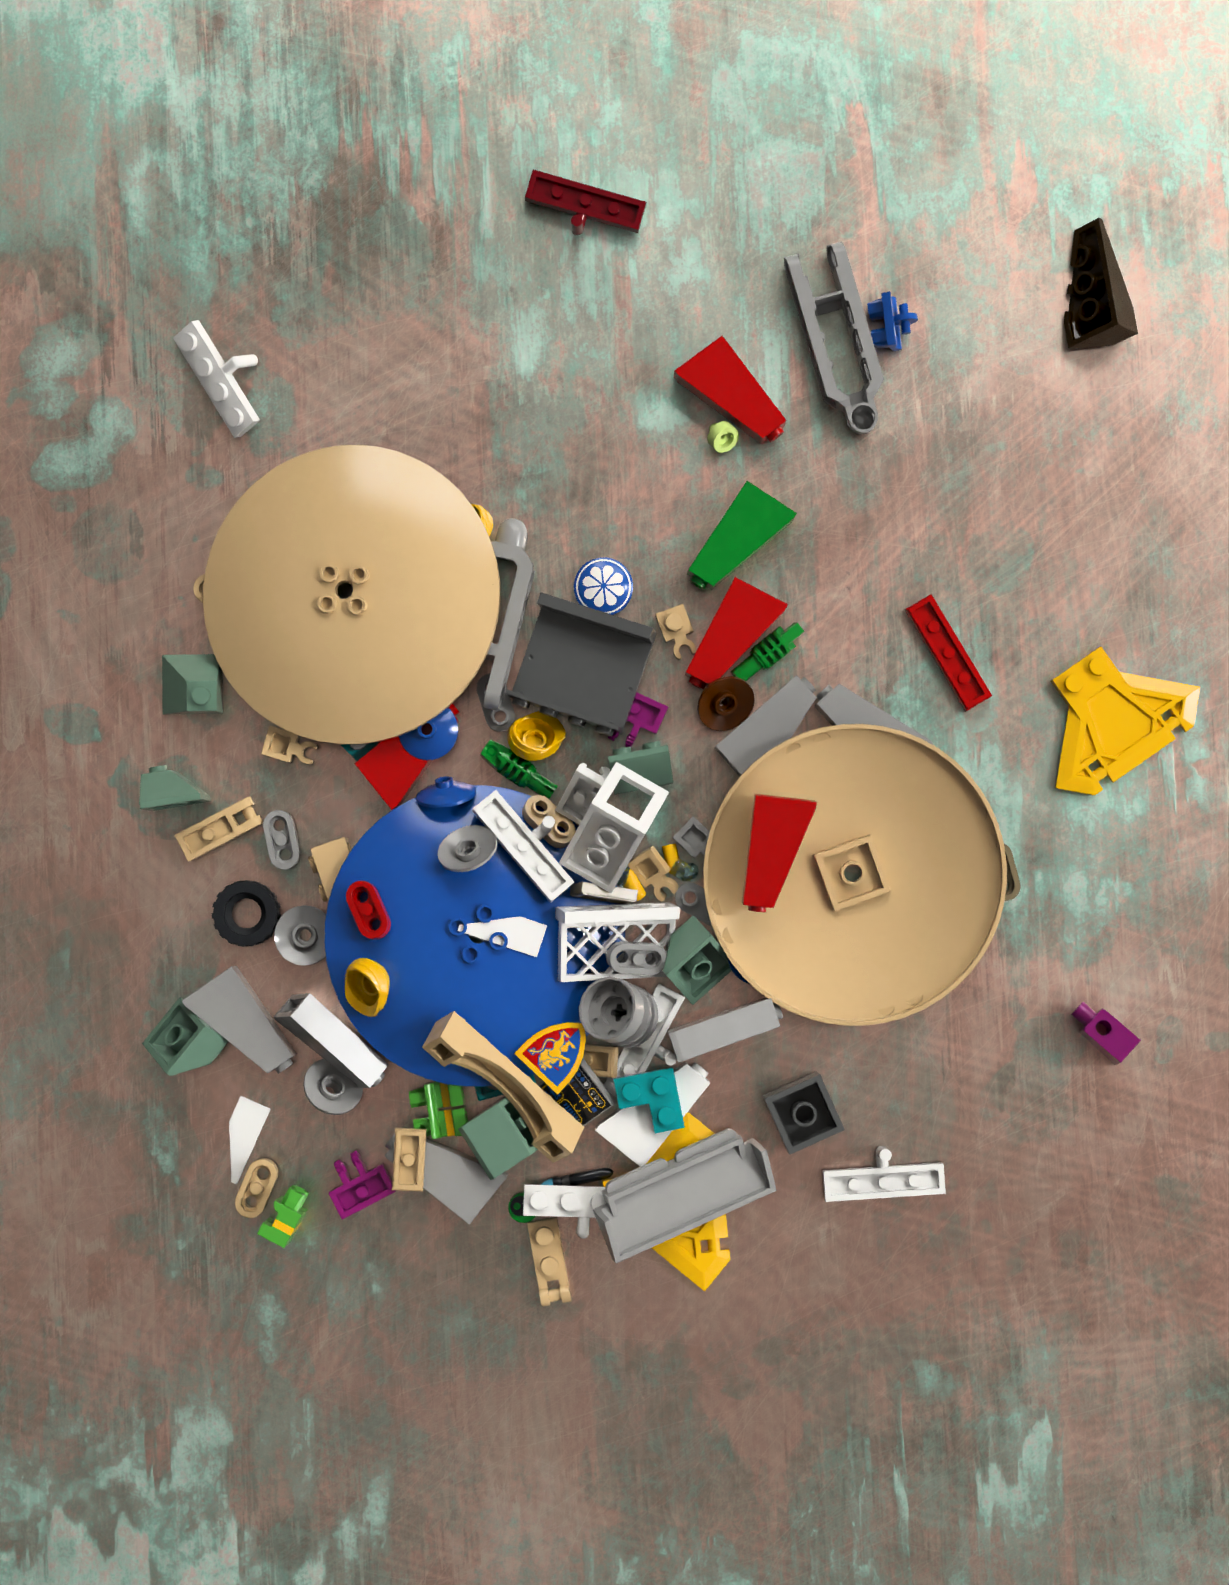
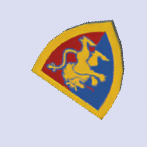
[514,1022,586,1095]

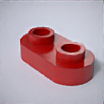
[346,881,391,940]

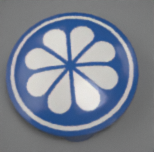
[574,557,633,615]

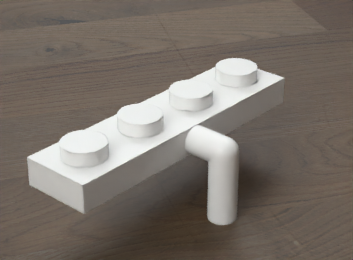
[173,320,260,438]
[472,790,574,903]
[604,983,685,1097]
[822,1146,946,1202]
[523,1184,606,1239]

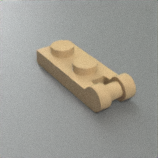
[175,797,263,862]
[527,1217,572,1307]

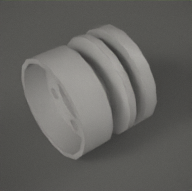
[579,976,658,1048]

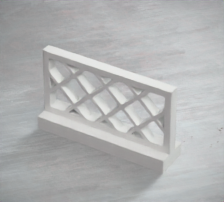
[555,902,680,982]

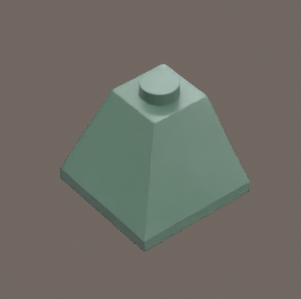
[162,654,223,715]
[139,765,211,811]
[663,915,732,1005]
[142,997,229,1076]

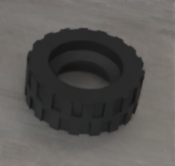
[212,880,281,947]

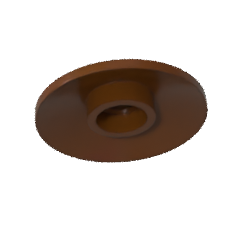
[697,676,754,731]

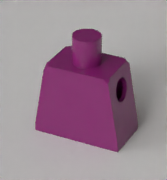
[1071,1002,1141,1065]

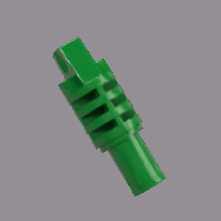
[730,622,804,681]
[480,740,558,799]

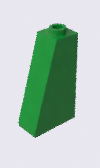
[687,481,797,590]

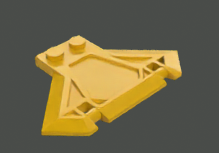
[1051,646,1200,796]
[602,1112,730,1291]

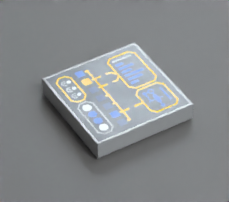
[538,1058,616,1126]

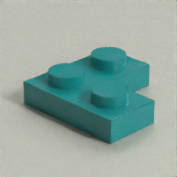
[613,1067,685,1133]

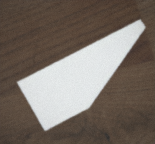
[457,916,547,957]
[229,1096,271,1185]

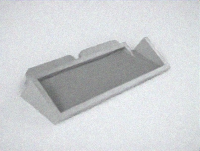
[593,1128,777,1263]

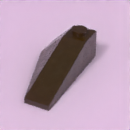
[1064,218,1138,350]

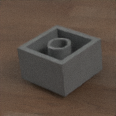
[762,1071,845,1155]

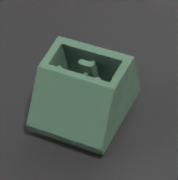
[608,741,674,795]
[458,1096,538,1180]

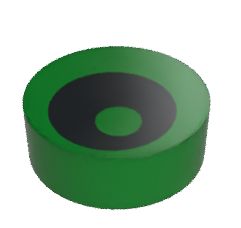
[508,1191,536,1223]

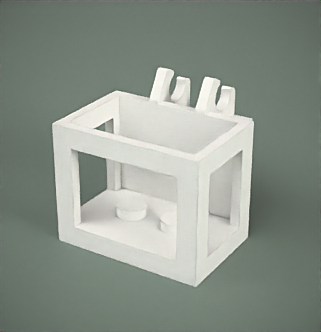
[555,762,669,893]

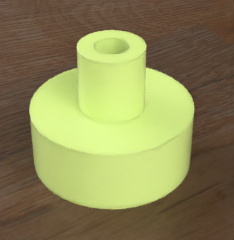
[707,421,739,453]

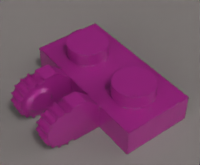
[608,693,669,748]
[328,1151,396,1220]

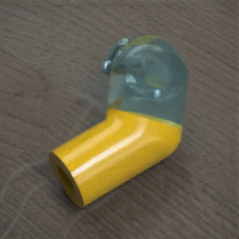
[662,843,699,881]
[617,867,646,901]

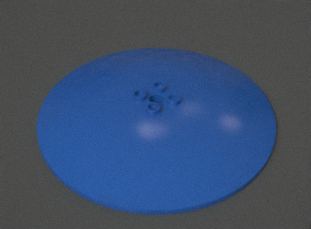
[324,785,625,1086]

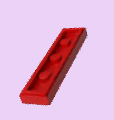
[905,594,992,712]

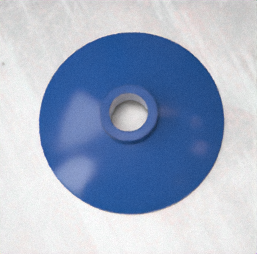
[399,708,458,760]
[416,776,476,808]

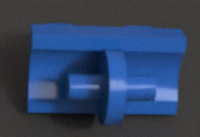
[867,291,918,351]

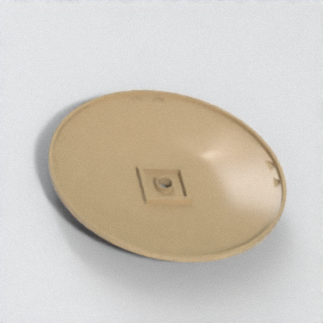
[203,445,500,745]
[703,724,1007,1026]

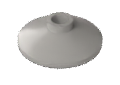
[438,825,497,872]
[274,905,326,966]
[303,1059,363,1115]

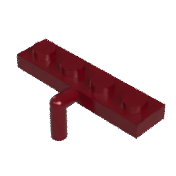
[525,169,646,235]

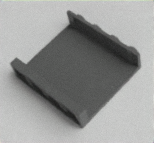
[505,592,657,736]

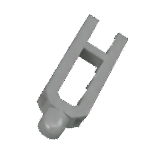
[784,242,884,435]
[483,519,535,711]

